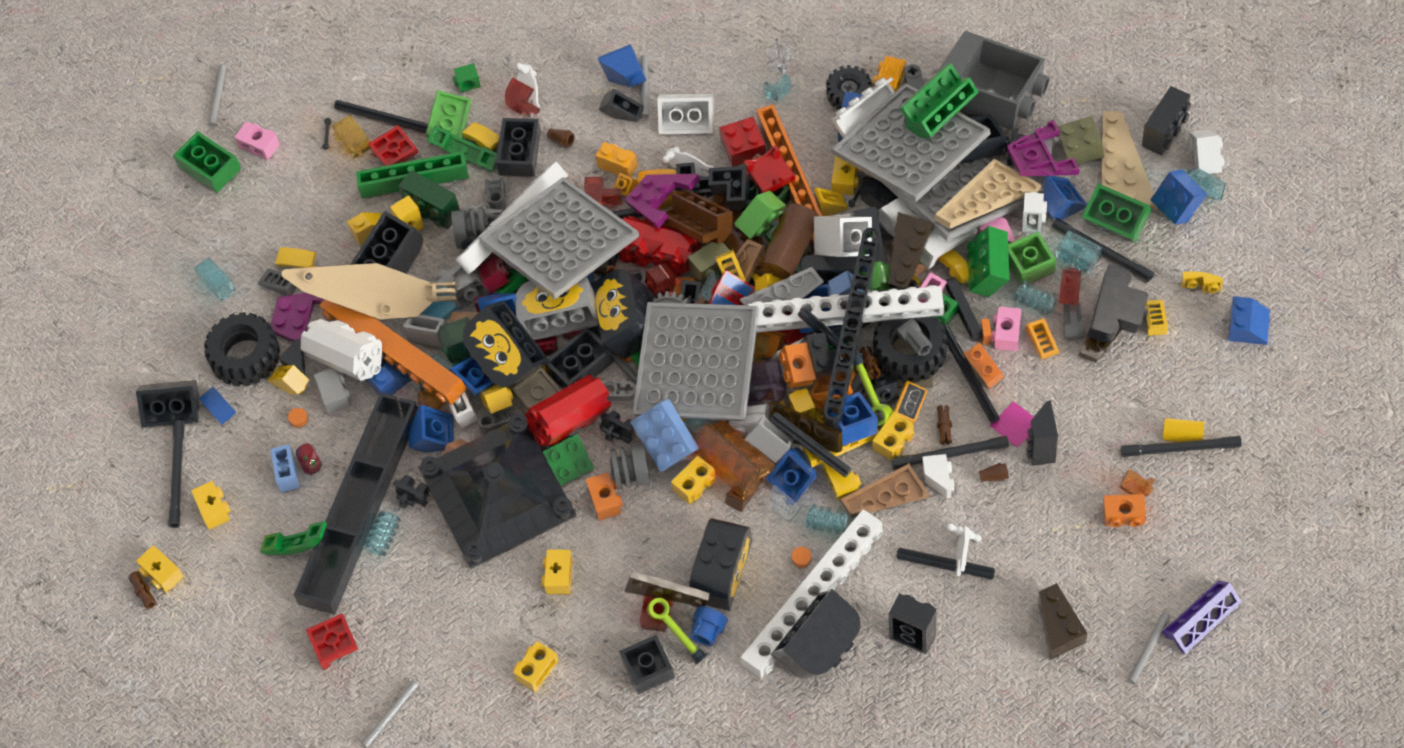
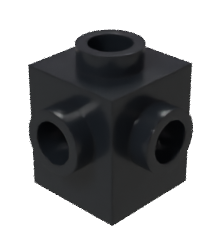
[868,374,899,404]

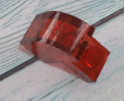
[505,77,540,115]
[584,176,622,206]
[644,264,680,296]

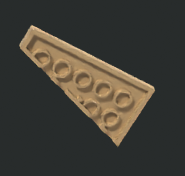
[1101,111,1158,209]
[934,159,1041,229]

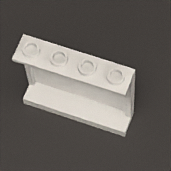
[831,77,895,175]
[878,198,978,269]

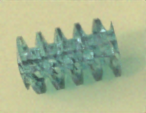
[1014,280,1057,316]
[806,504,849,534]
[365,511,402,556]

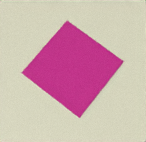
[989,401,1033,447]

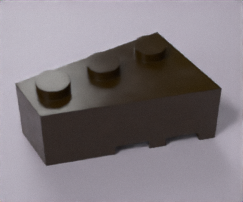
[1038,583,1087,660]

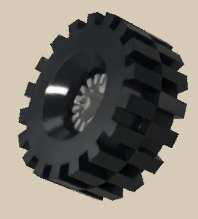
[826,65,872,110]

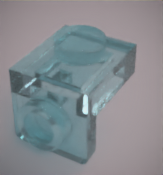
[763,74,791,102]

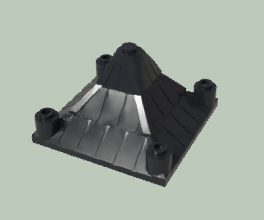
[418,413,576,569]

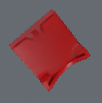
[368,125,419,166]
[744,145,795,194]
[306,613,359,670]

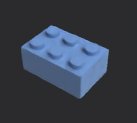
[630,399,700,472]

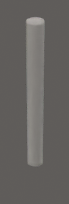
[641,55,649,118]
[209,64,226,126]
[1128,612,1170,684]
[361,681,419,748]

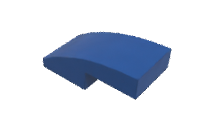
[199,387,236,425]

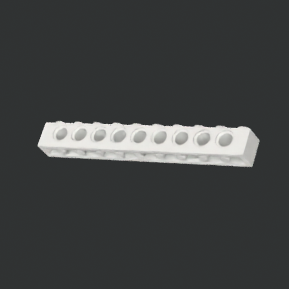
[748,285,944,333]
[741,509,883,678]

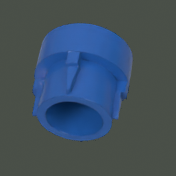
[689,606,728,646]

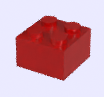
[719,116,766,167]

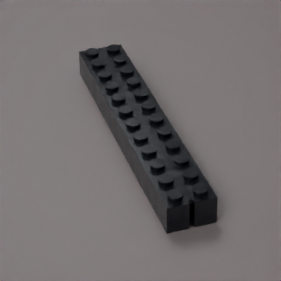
[294,392,418,615]

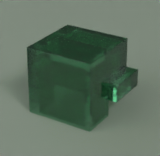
[440,317,471,366]

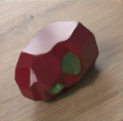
[295,443,322,475]

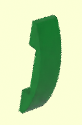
[427,125,497,171]
[260,521,327,555]

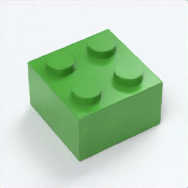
[734,191,786,239]
[1008,231,1056,286]

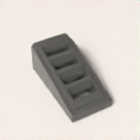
[258,269,297,296]

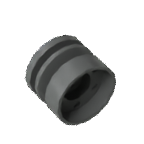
[451,207,489,249]
[610,444,651,490]

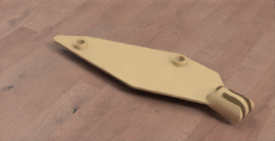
[281,263,456,319]

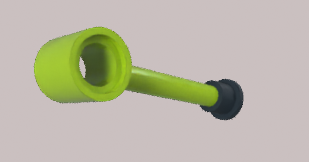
[853,353,893,426]
[647,598,708,665]

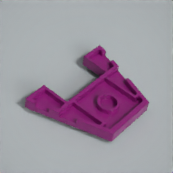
[1007,120,1080,176]
[625,174,700,229]
[270,292,325,341]

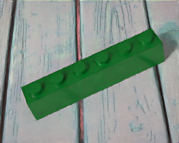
[356,151,469,198]

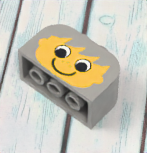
[516,277,598,340]

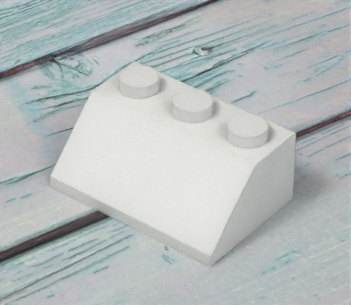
[657,94,714,134]

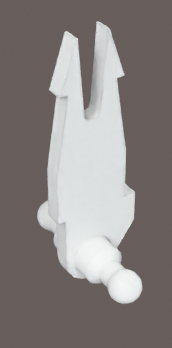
[516,63,540,118]
[662,147,714,177]
[947,524,982,576]

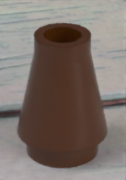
[547,128,575,147]
[979,462,1009,482]

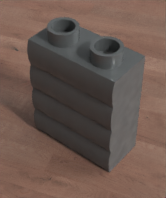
[937,31,1050,129]

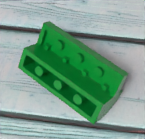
[899,63,979,138]

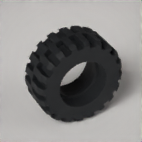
[204,312,280,387]
[873,316,947,383]

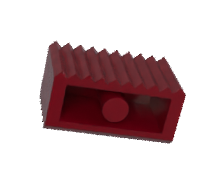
[477,253,510,294]

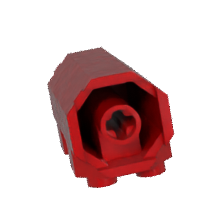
[617,215,701,277]
[525,375,612,446]

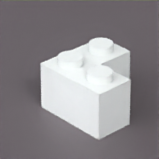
[1189,129,1224,175]

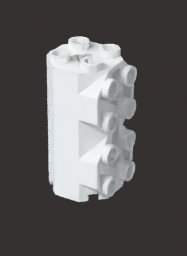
[301,319,382,381]

